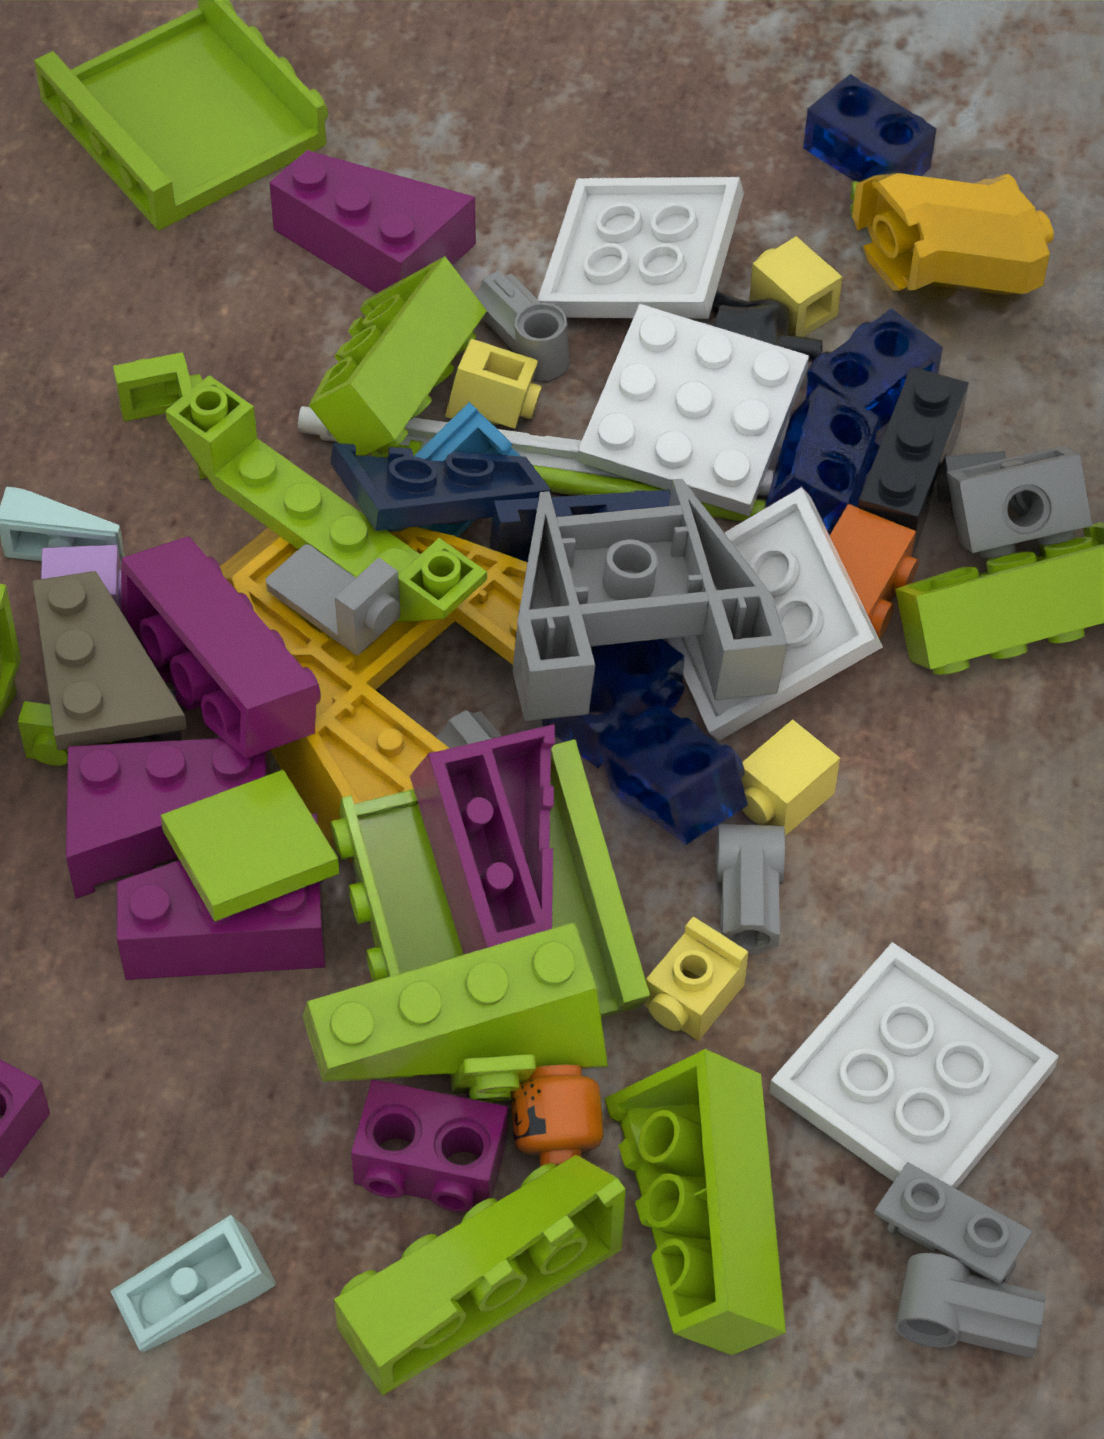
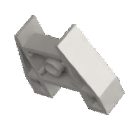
[512,479,788,721]

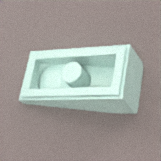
[0,486,125,563]
[111,1215,277,1353]

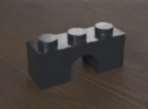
[858,367,969,556]

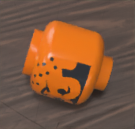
[511,1065,604,1167]

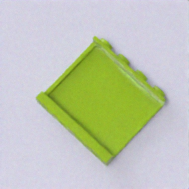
[34,0,328,231]
[331,739,650,1018]

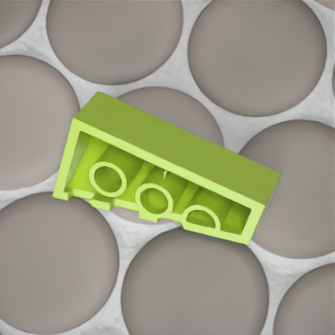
[308,256,487,456]
[895,522,1104,675]
[302,922,608,1082]
[604,1049,786,1355]
[334,1155,626,1396]

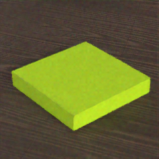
[161,769,339,922]

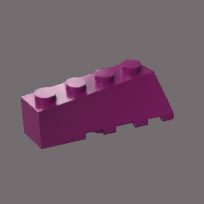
[121,536,321,759]

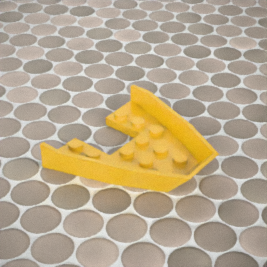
[220,526,631,864]

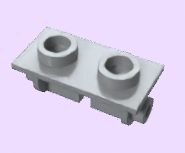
[874,1162,1032,1284]

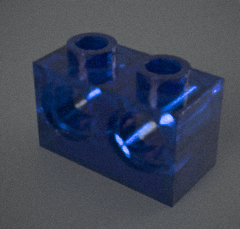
[803,74,937,182]
[805,308,943,447]
[765,385,881,536]
[542,639,685,768]
[598,703,748,845]

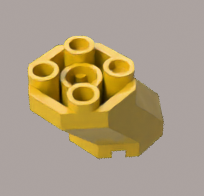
[852,173,1054,295]

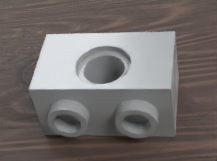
[946,445,1092,558]

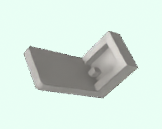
[266,545,401,656]

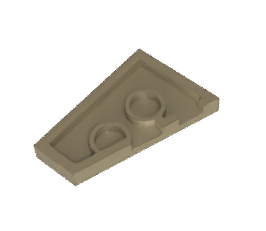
[33,571,187,750]

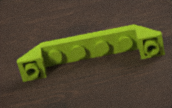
[165,375,487,622]

